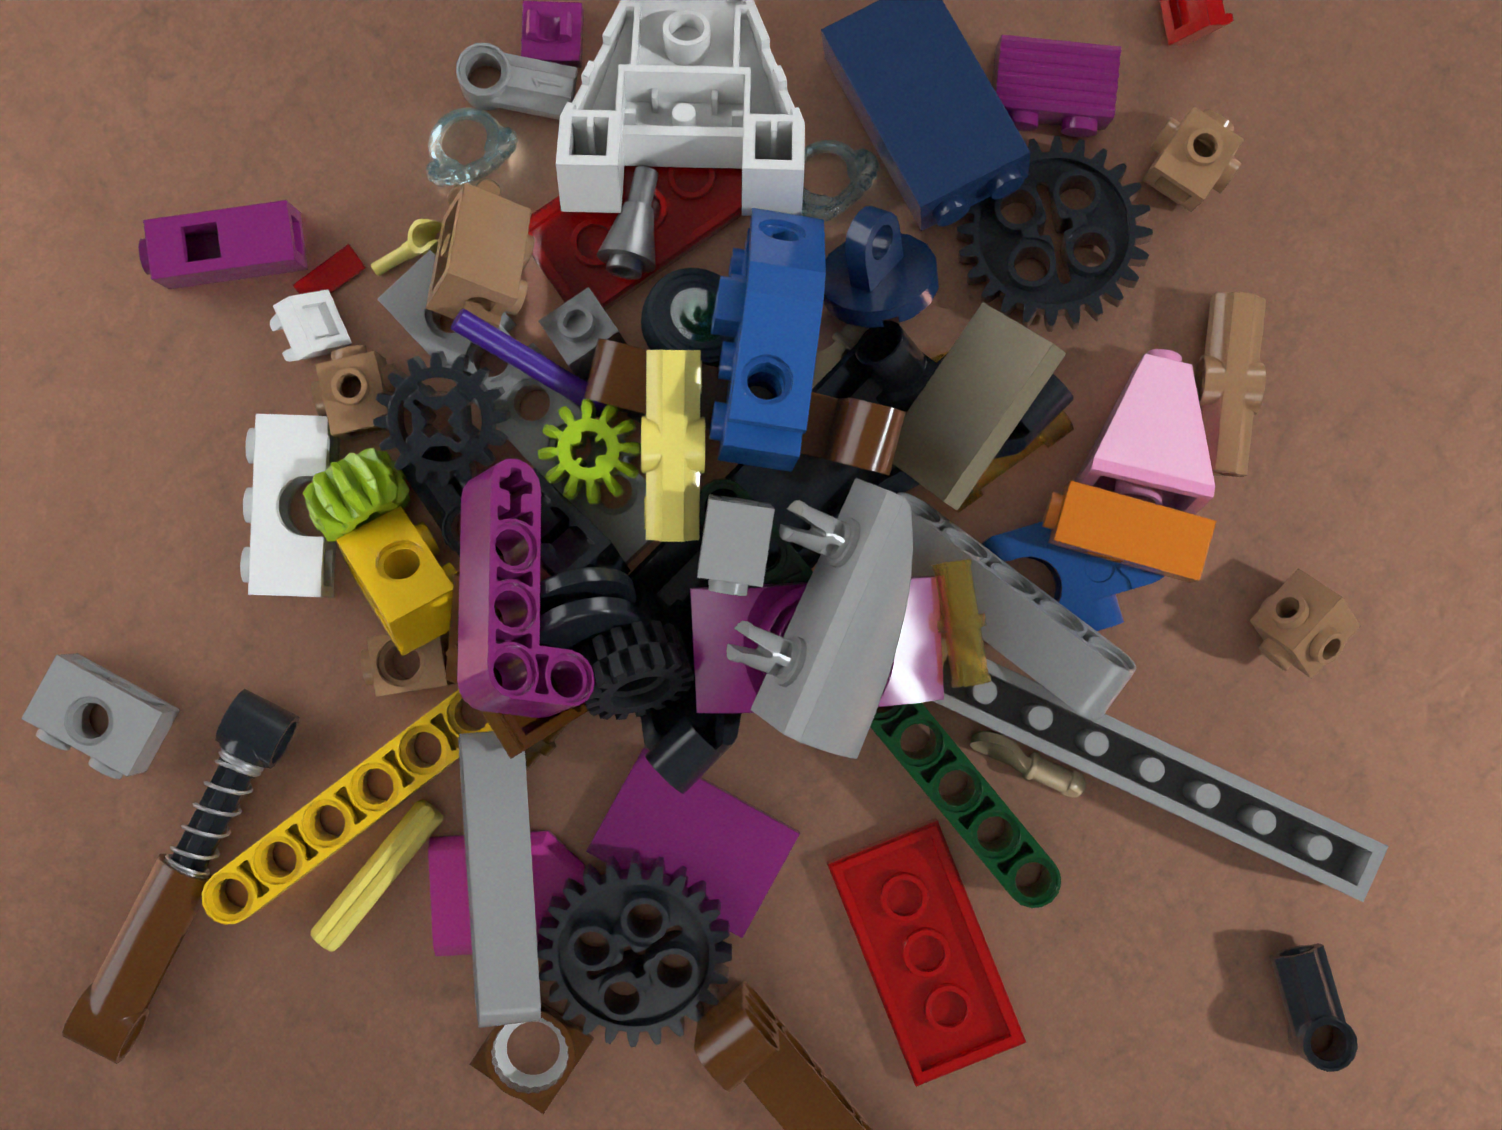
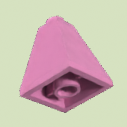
[1074,349,1215,515]

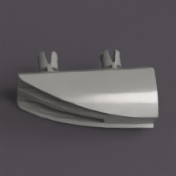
[726,478,913,759]

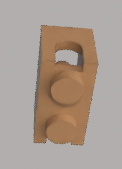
[426,182,535,328]

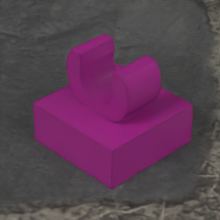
[521,1,584,68]

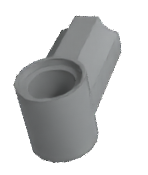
[456,43,578,120]

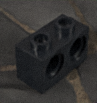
[533,468,631,576]

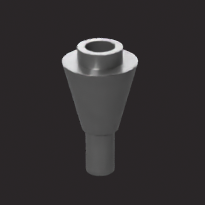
[597,166,658,279]

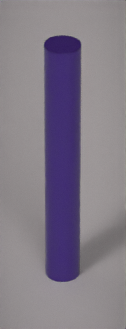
[451,308,608,418]

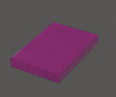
[586,746,800,938]

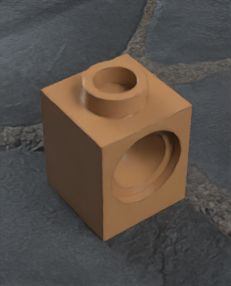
[361,631,456,697]

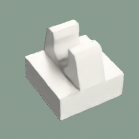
[270,289,352,362]

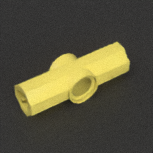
[641,350,705,542]

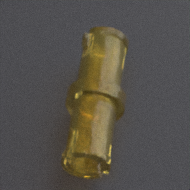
[932,558,991,688]

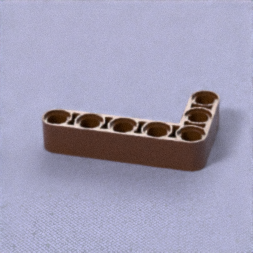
[584,338,906,475]
[694,981,873,1130]

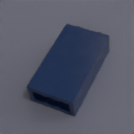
[821,0,1031,231]

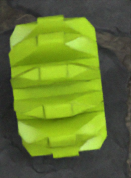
[538,399,641,504]
[303,448,411,542]

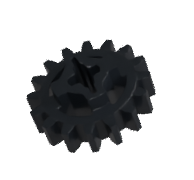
[373,351,511,486]

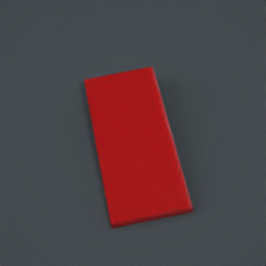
[293,244,366,294]

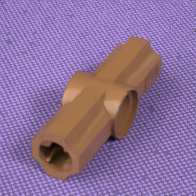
[1194,292,1266,477]

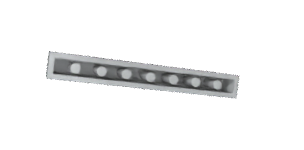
[933,638,1389,902]

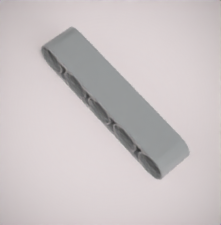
[897,492,1137,720]
[458,731,541,1028]

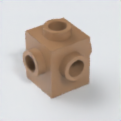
[1142,107,1245,212]
[311,345,398,440]
[1250,568,1361,679]

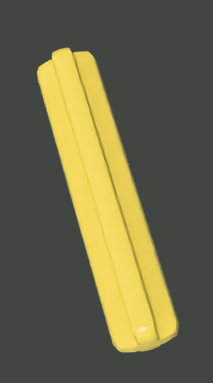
[310,799,443,952]

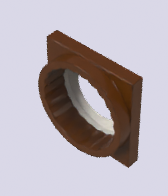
[469,1002,594,1114]

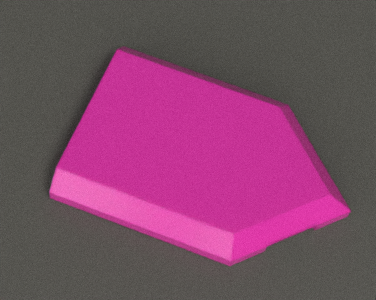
[428,830,586,956]

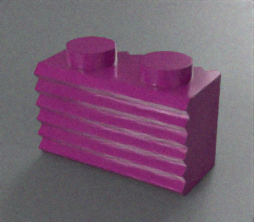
[992,35,1122,137]

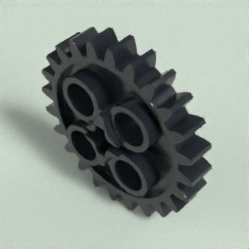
[956,136,1153,332]
[537,853,732,1047]

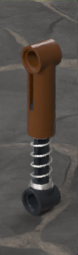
[62,689,300,1064]

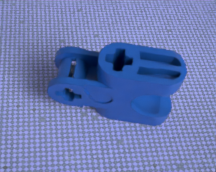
[981,521,1164,631]

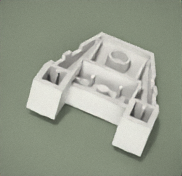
[556,0,805,216]

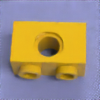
[336,506,457,656]

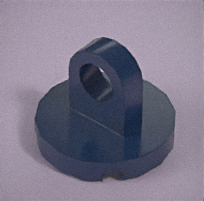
[824,206,939,328]

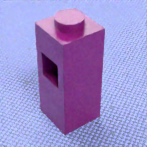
[138,200,308,289]

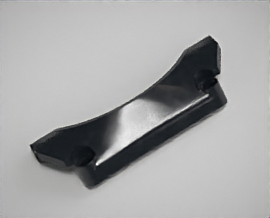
[628,320,1074,794]

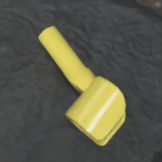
[371,218,442,276]

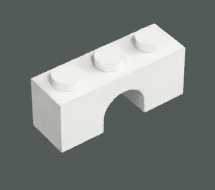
[240,414,340,598]

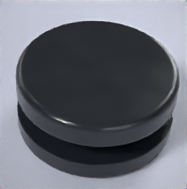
[540,567,643,653]

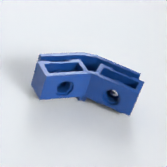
[709,208,826,472]

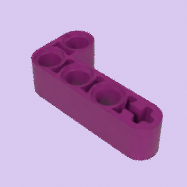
[457,459,595,718]

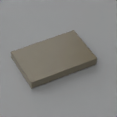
[893,302,1066,510]

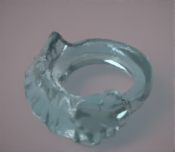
[426,107,518,186]
[802,140,880,222]

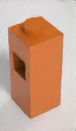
[1042,481,1216,583]

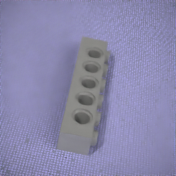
[378,250,654,565]

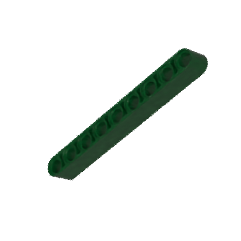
[699,478,1061,908]

